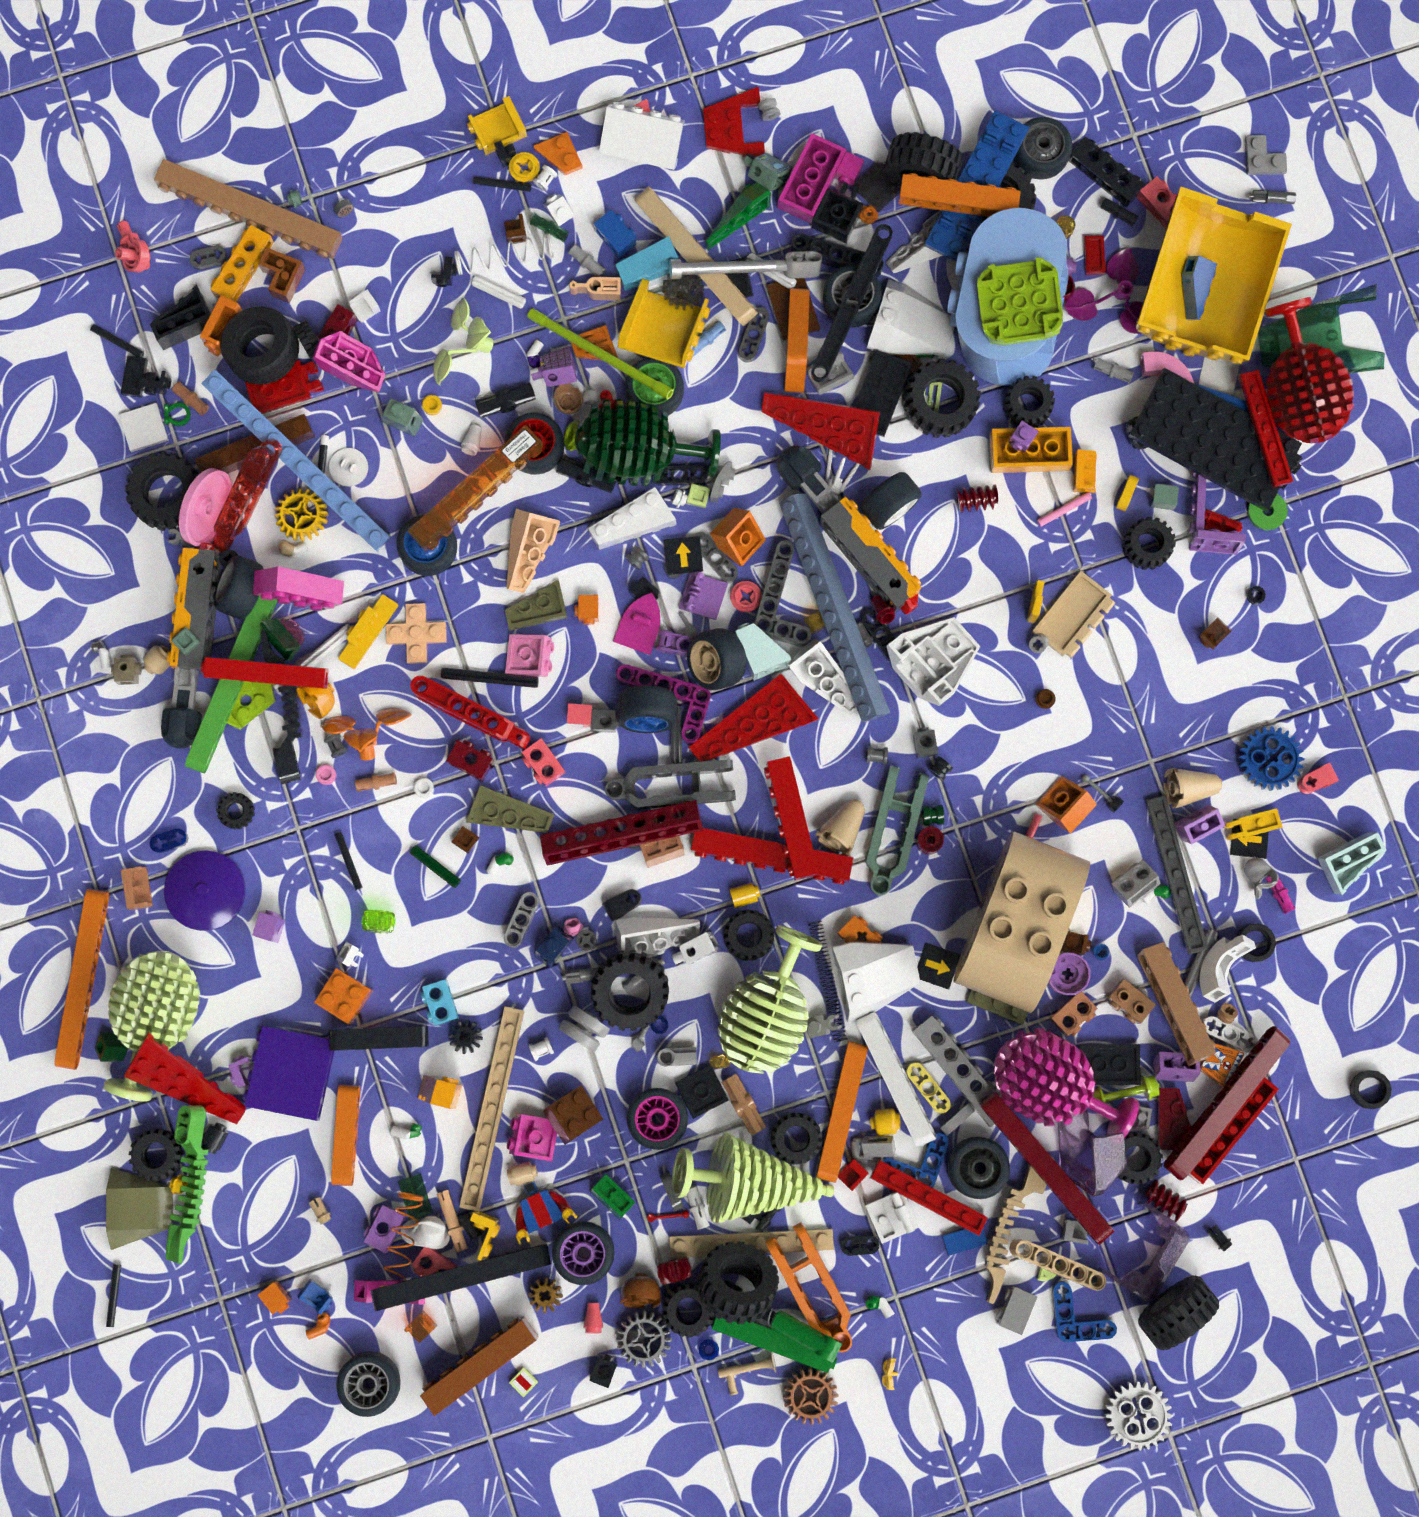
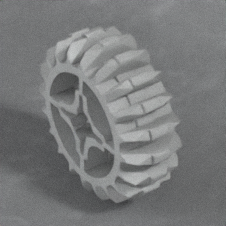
[616,1311,672,1368]

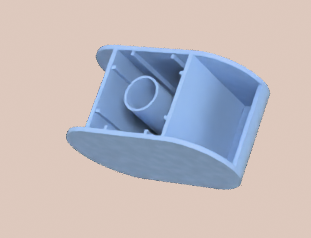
[948,208,1068,386]

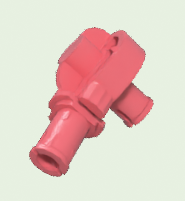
[115,221,150,273]

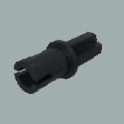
[1100,198,1139,226]

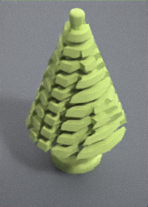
[672,1132,834,1223]

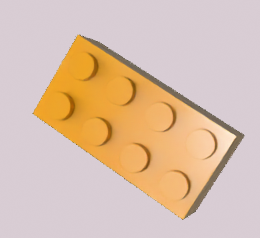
[989,427,1073,473]

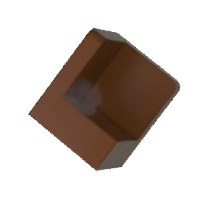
[504,214,527,245]

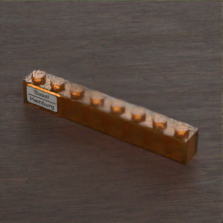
[407,425,543,552]

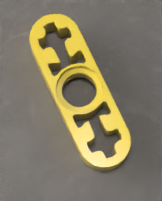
[906,1063,951,1113]

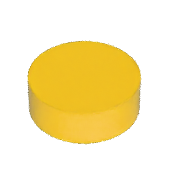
[422,395,442,416]

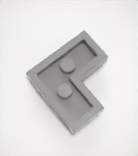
[1245,135,1287,175]

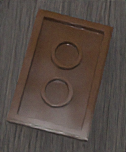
[766,278,820,341]

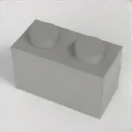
[996,1285,1037,1335]

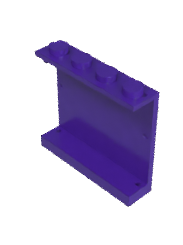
[243,1026,335,1121]

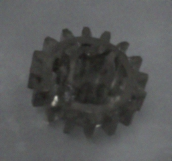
[662,273,704,311]

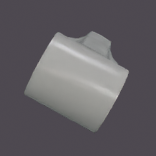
[656,1047,697,1067]

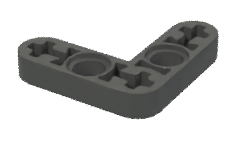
[665,535,738,583]

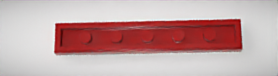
[1238,370,1293,488]
[869,1160,988,1236]

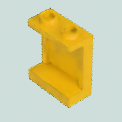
[466,96,527,156]

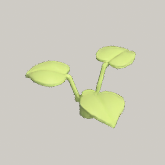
[433,298,493,385]

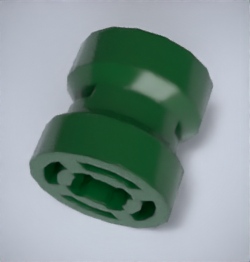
[922,805,944,826]

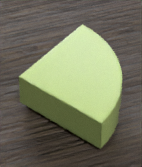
[1037,1264,1061,1281]

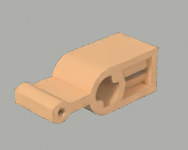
[570,277,621,301]

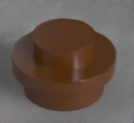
[1036,689,1056,709]

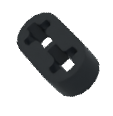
[840,1235,880,1256]

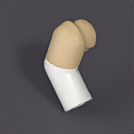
[278,541,309,558]

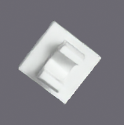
[336,942,364,967]

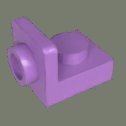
[1008,421,1038,452]

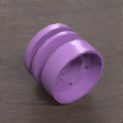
[1048,953,1091,995]

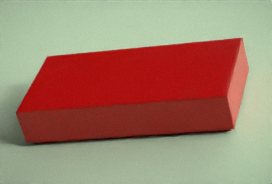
[1084,235,1106,275]

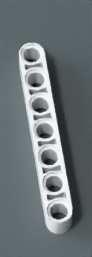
[856,1011,937,1148]

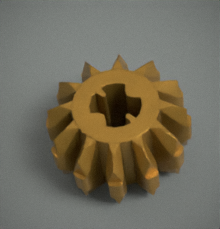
[528,1277,563,1313]

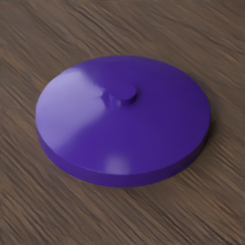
[164,850,246,931]

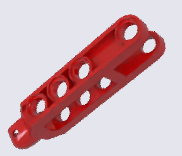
[410,675,530,749]

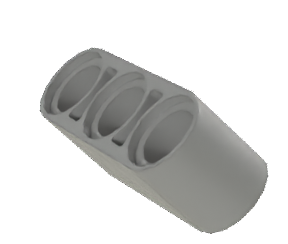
[504,892,540,948]

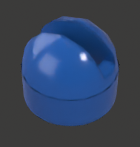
[1093,944,1110,961]

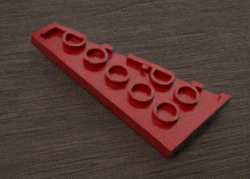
[124,1032,246,1125]

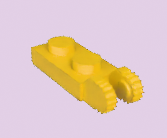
[1224,808,1283,841]

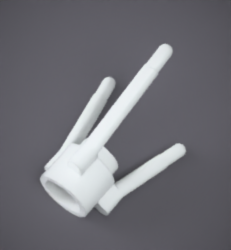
[825,449,860,496]

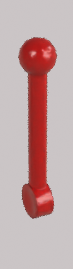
[647,1210,690,1222]

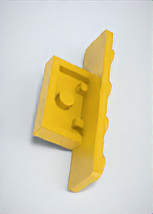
[338,595,399,669]

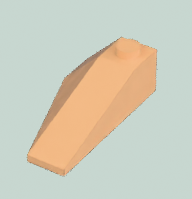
[507,509,560,593]

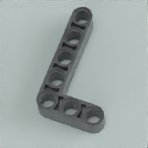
[755,540,811,647]

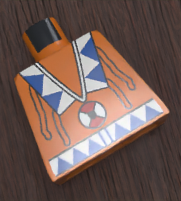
[1200,1043,1245,1087]

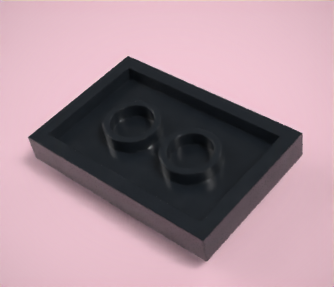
[1078,1044,1141,1085]

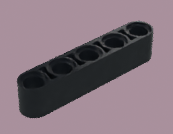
[791,234,884,277]
[328,1026,429,1051]

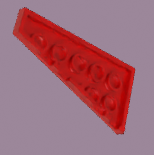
[761,392,880,470]
[688,674,819,762]

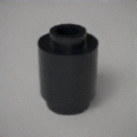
[201,1122,229,1154]

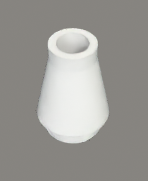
[461,425,482,456]

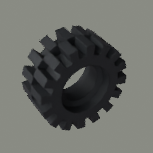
[293,320,319,359]
[216,792,255,829]

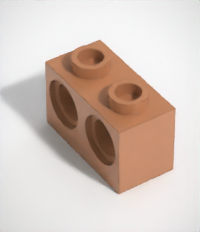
[1049,992,1098,1037]

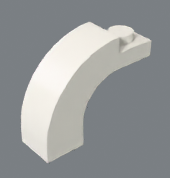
[1200,935,1256,1003]

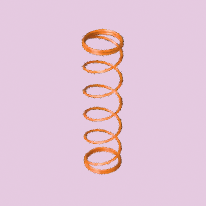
[379,1192,424,1288]

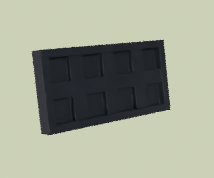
[854,350,913,437]

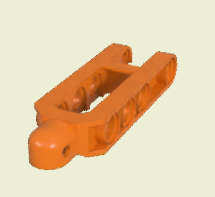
[765,1222,852,1352]

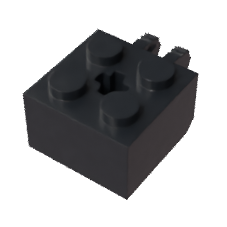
[811,182,864,244]

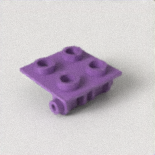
[679,571,728,620]

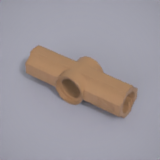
[721,1074,766,1136]

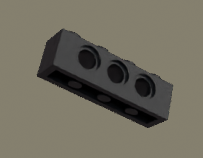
[1069,137,1145,208]

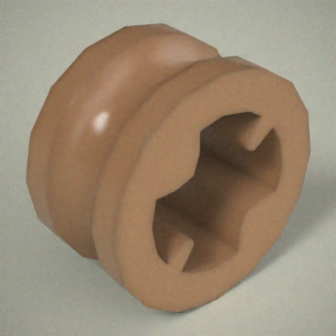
[1217,1003,1238,1024]

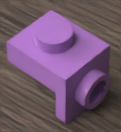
[228,1055,252,1088]

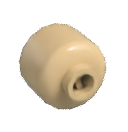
[143,645,170,675]

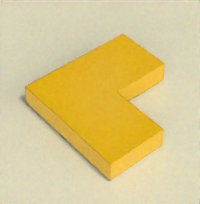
[1027,580,1045,623]

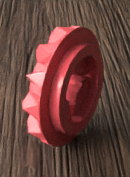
[730,581,762,613]

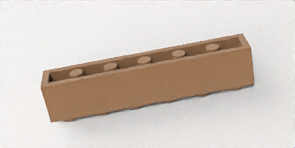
[1137,942,1216,1066]

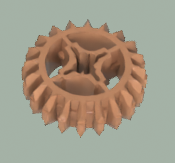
[783,1367,839,1425]

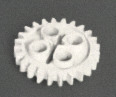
[1104,1381,1173,1451]

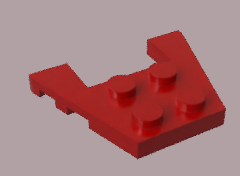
[703,87,765,157]

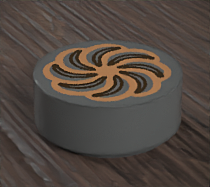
[334,199,354,218]

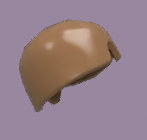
[553,383,583,415]

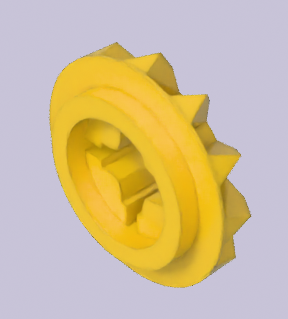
[509,152,540,183]

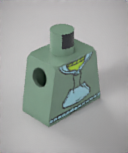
[744,153,793,191]

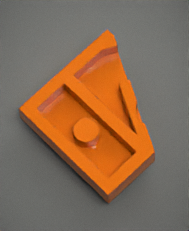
[533,132,583,176]
[571,325,618,361]

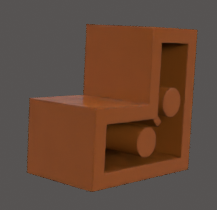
[258,247,306,304]

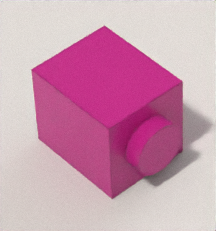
[836,152,864,187]

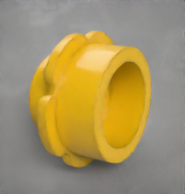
[169,1174,187,1194]

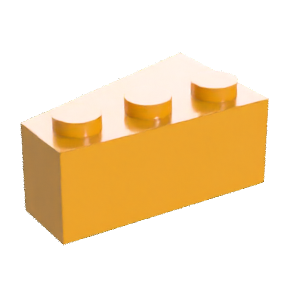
[417,1075,463,1109]

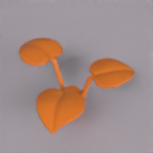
[320,708,412,761]

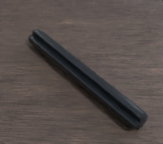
[440,667,539,688]

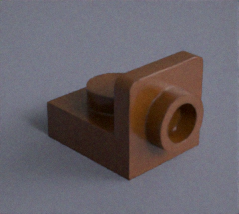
[1061,931,1091,956]

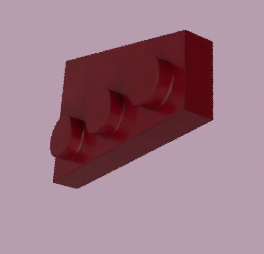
[1157,1088,1191,1150]

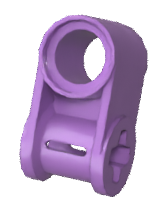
[655,630,692,657]

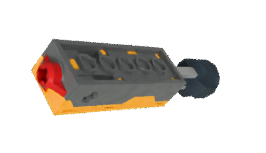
[777,445,922,615]
[161,542,222,749]

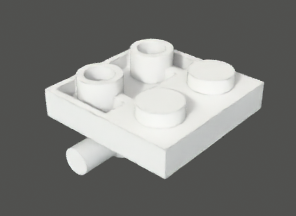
[865,1192,919,1244]

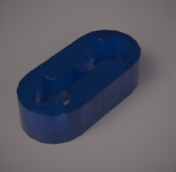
[150,828,189,853]

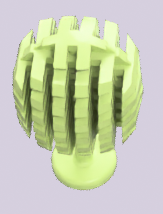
[718,925,823,1074]
[103,951,200,1101]

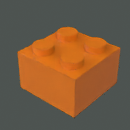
[314,968,373,1025]

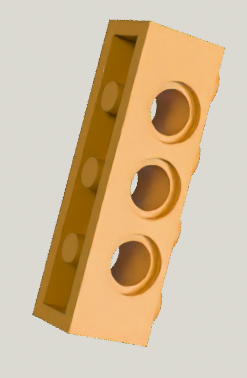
[210,225,274,302]

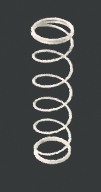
[454,233,554,275]

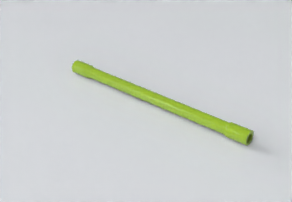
[527,308,674,400]

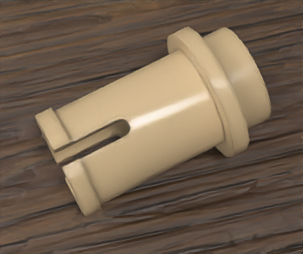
[309,1197,332,1225]

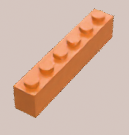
[899,173,1021,217]

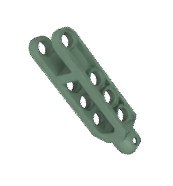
[865,765,929,896]

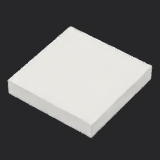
[119,403,169,452]

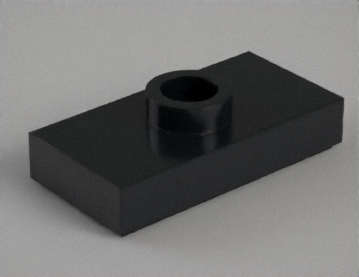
[728,257,754,298]

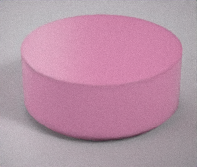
[316,764,336,785]

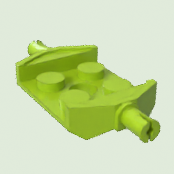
[227,681,276,730]

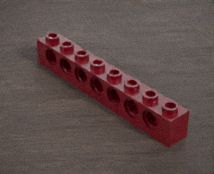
[540,800,703,866]

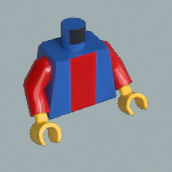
[515,1182,577,1244]

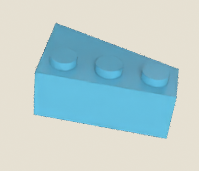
[615,236,678,291]

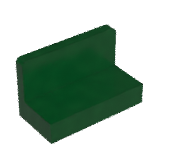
[260,618,301,661]

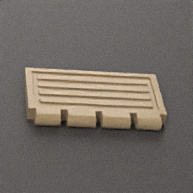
[1032,571,1115,658]

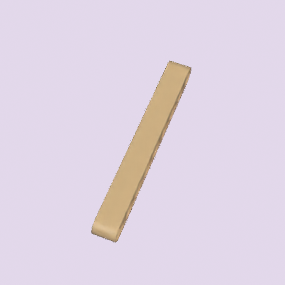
[634,186,758,326]

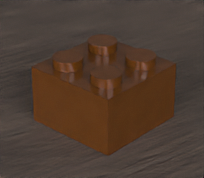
[543,1085,603,1145]

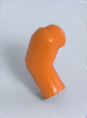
[305,1312,331,1340]

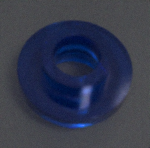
[699,1339,719,1360]

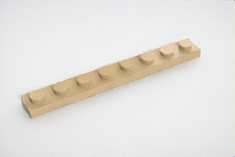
[669,1229,834,1258]

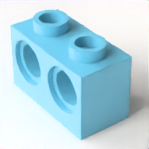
[420,979,459,1026]

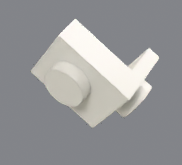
[543,194,575,226]

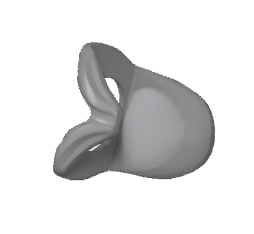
[1244,858,1279,900]

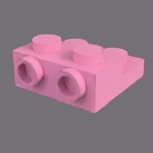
[505,634,554,677]

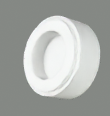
[414,778,434,799]

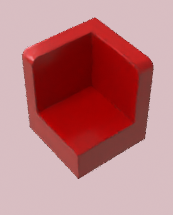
[838,1159,869,1191]

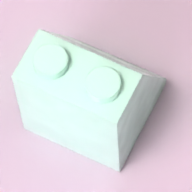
[735,623,791,681]

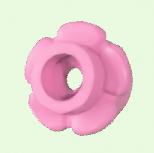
[564,918,583,936]

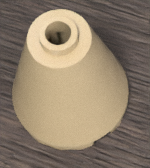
[1163,768,1222,808]
[815,799,865,856]

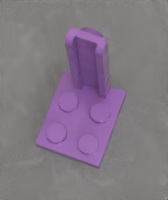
[1189,471,1246,555]

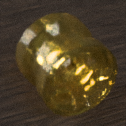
[1057,216,1076,239]
[804,611,826,634]

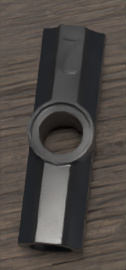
[475,383,536,418]
[556,456,617,493]

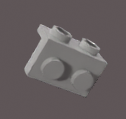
[807,351,854,395]

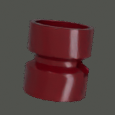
[916,827,944,855]

